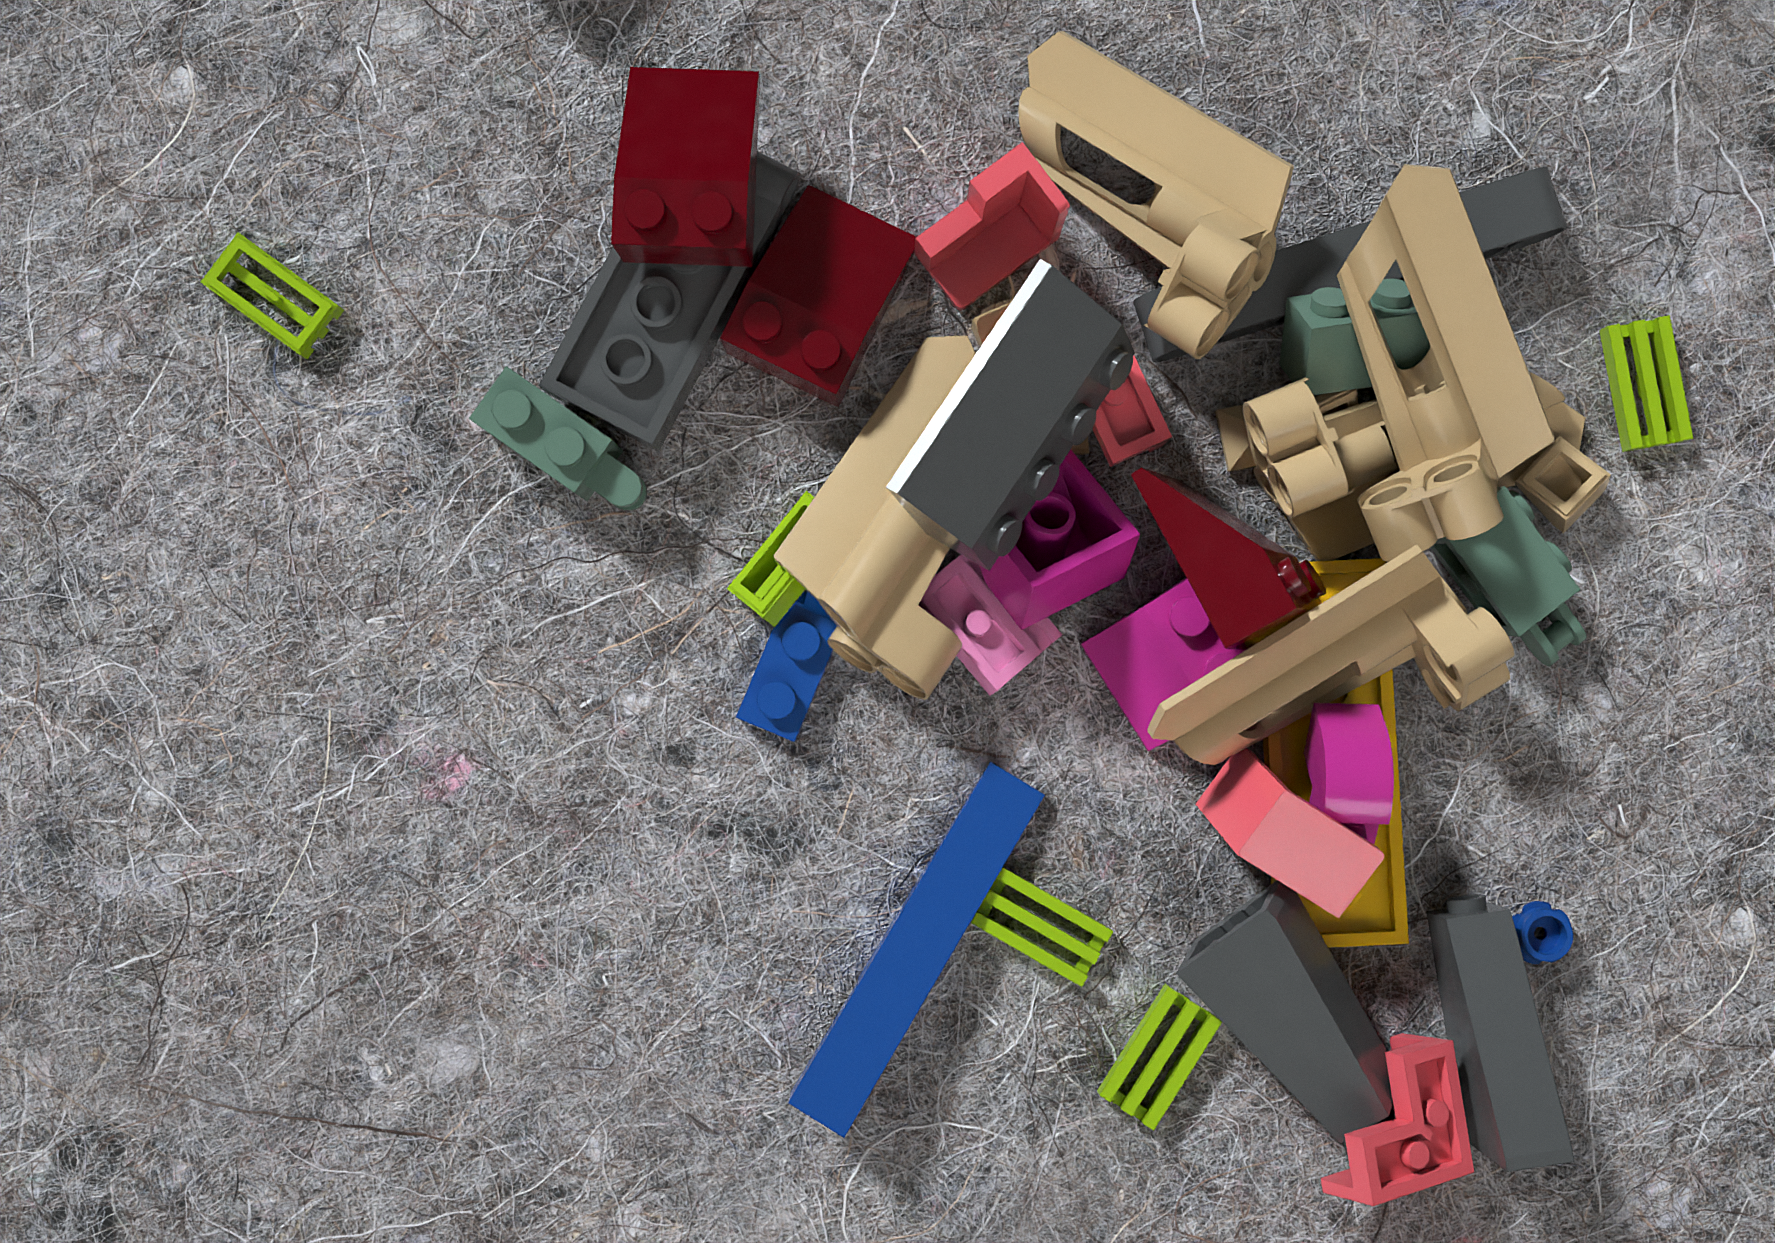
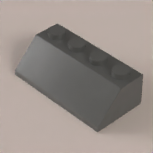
[886,259,1135,571]

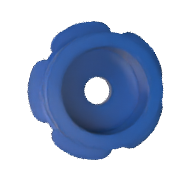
[1512,901,1573,964]

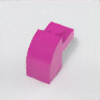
[1303,703,1394,844]

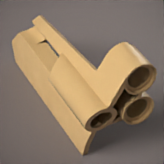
[1018,31,1294,359]
[1337,164,1555,562]
[773,336,976,700]
[1243,372,1586,561]
[1147,544,1515,765]

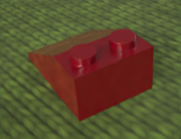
[611,67,760,267]
[720,185,916,408]
[1131,467,1326,650]

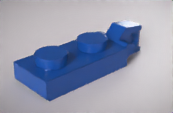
[736,592,837,742]

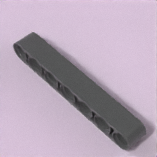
[1133,167,1568,362]

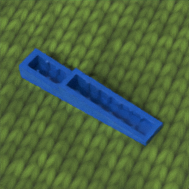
[788,762,1045,1138]

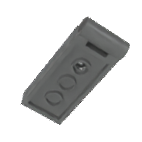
[538,151,800,452]

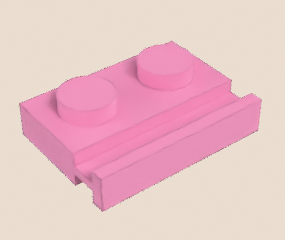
[918,554,1062,696]

